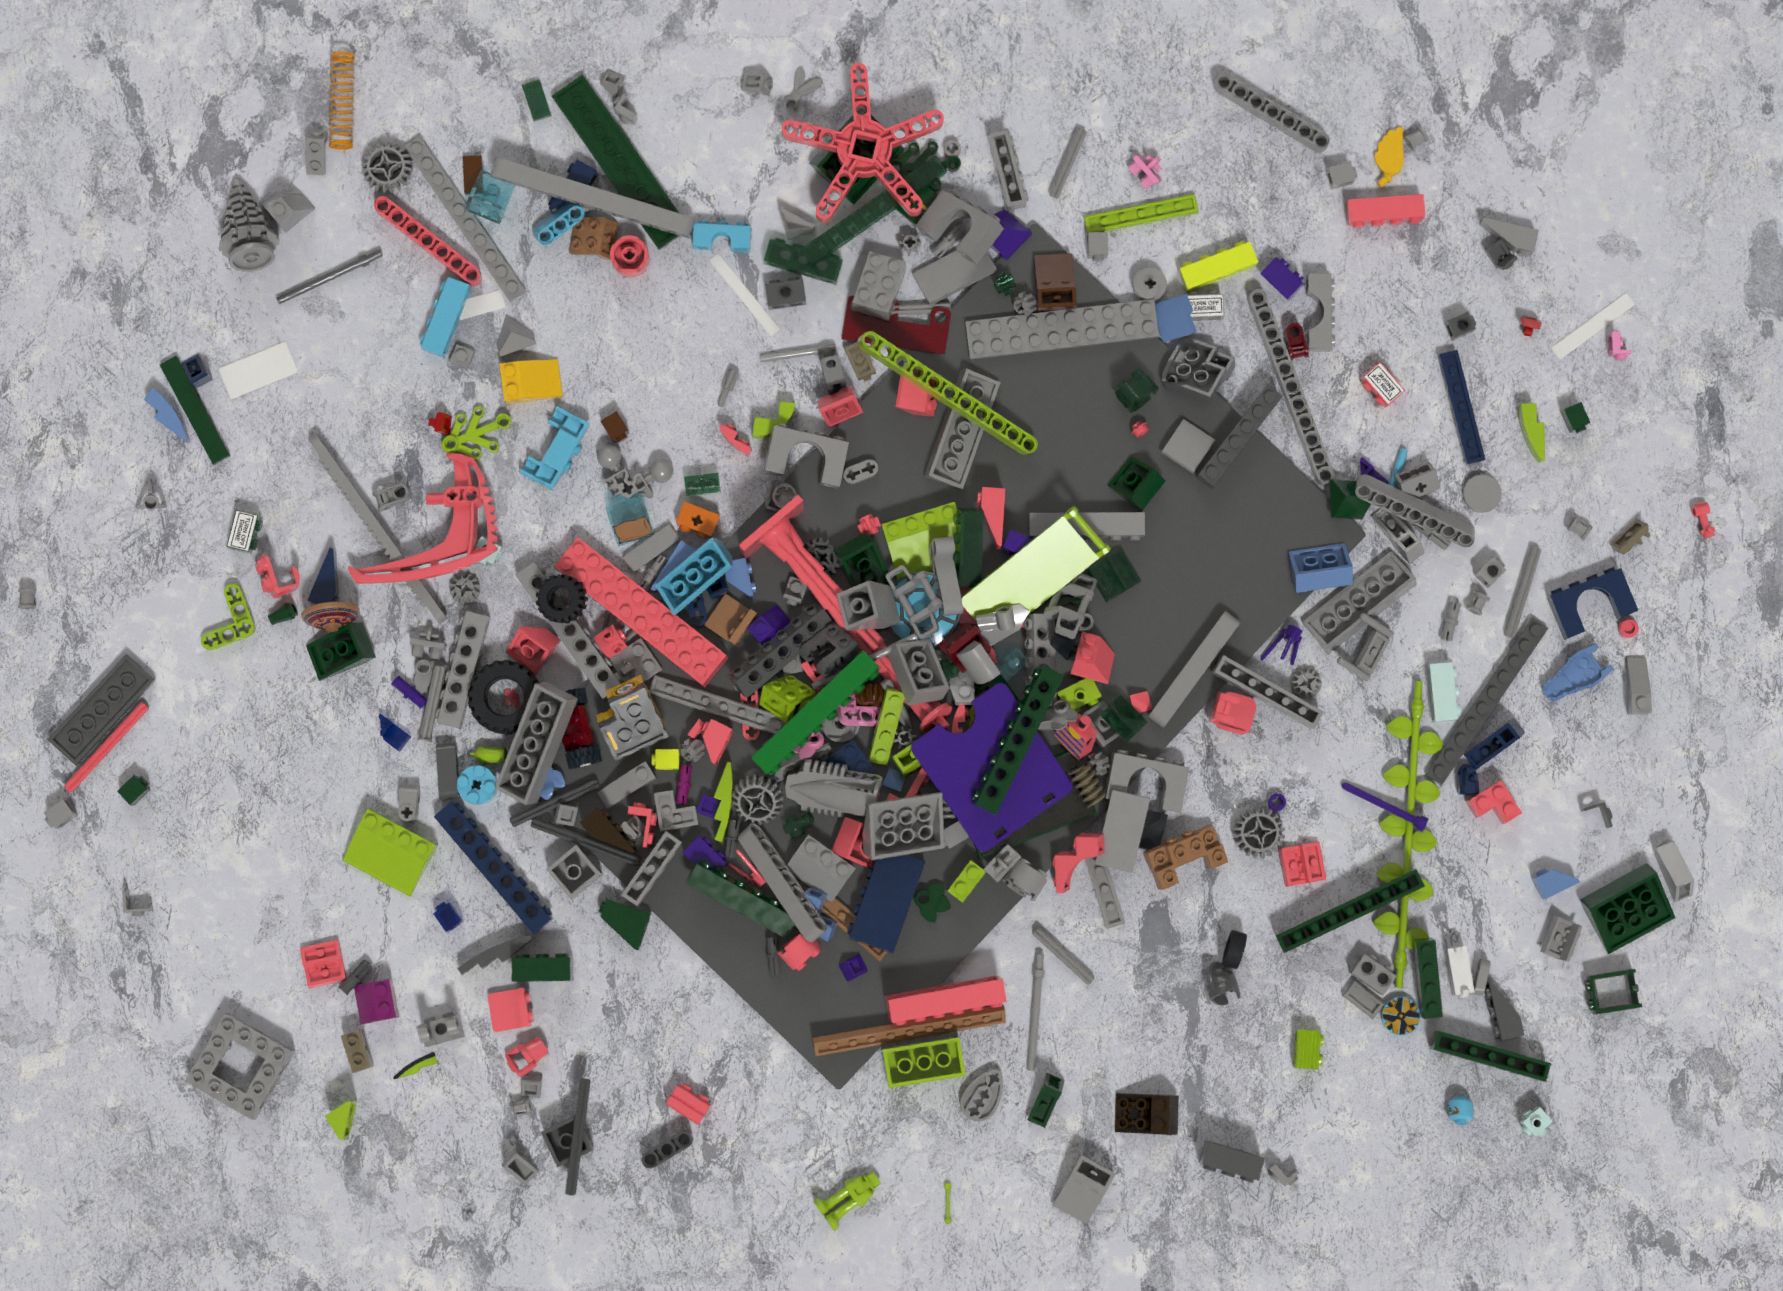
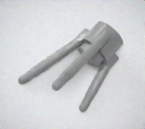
[135,478,167,511]

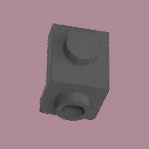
[1484,238,1518,270]

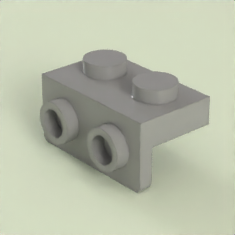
[1540,916,1582,962]

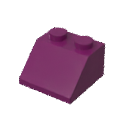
[354,979,399,1025]

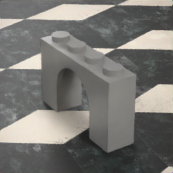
[916,189,1004,265]
[763,423,849,489]
[1104,749,1190,813]

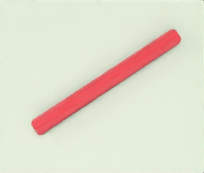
[64,702,149,792]

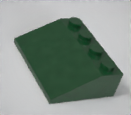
[809,108,904,205]
[1580,863,1676,954]

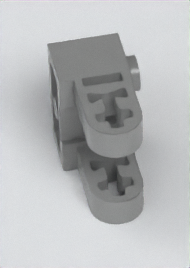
[417,1012,465,1047]

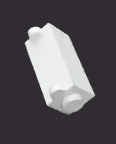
[1445,946,1475,998]

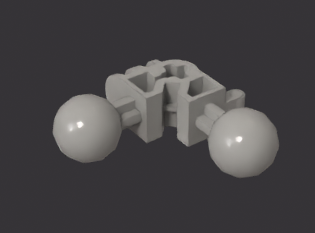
[597,445,674,499]

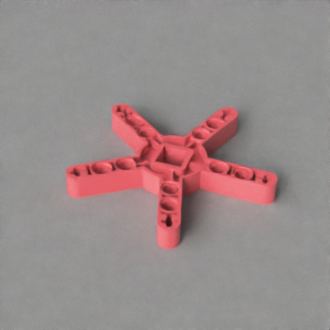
[782,63,944,223]

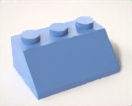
[1288,543,1353,593]

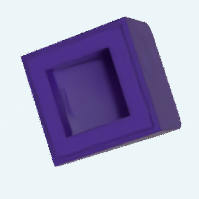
[839,954,868,982]

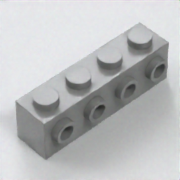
[988,130,1029,212]

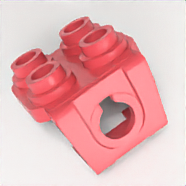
[255,554,300,599]
[1208,692,1256,735]

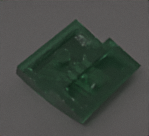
[1087,549,1142,603]

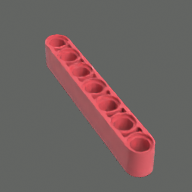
[374,196,482,286]

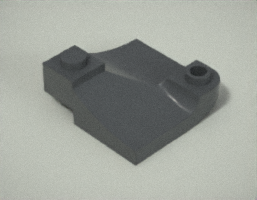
[1162,336,1236,401]

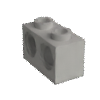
[1350,953,1397,995]

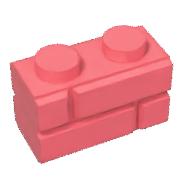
[666,1083,711,1125]

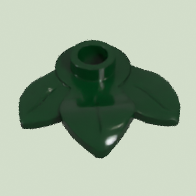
[914,884,951,923]

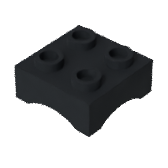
[1139,810,1168,850]

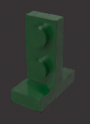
[1027,1073,1065,1128]

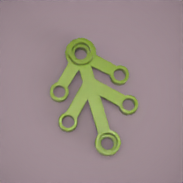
[441,406,511,461]

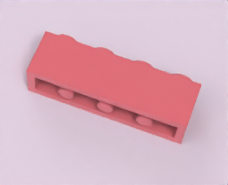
[1345,194,1426,228]

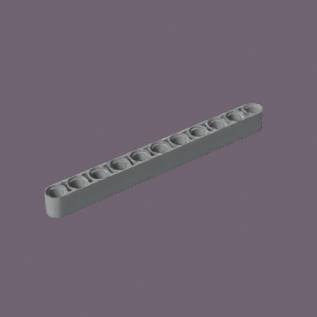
[490,158,695,238]
[1248,289,1334,486]

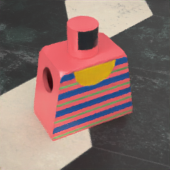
[1054,714,1097,761]

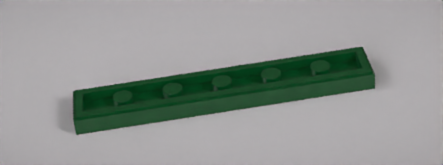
[160,356,230,465]

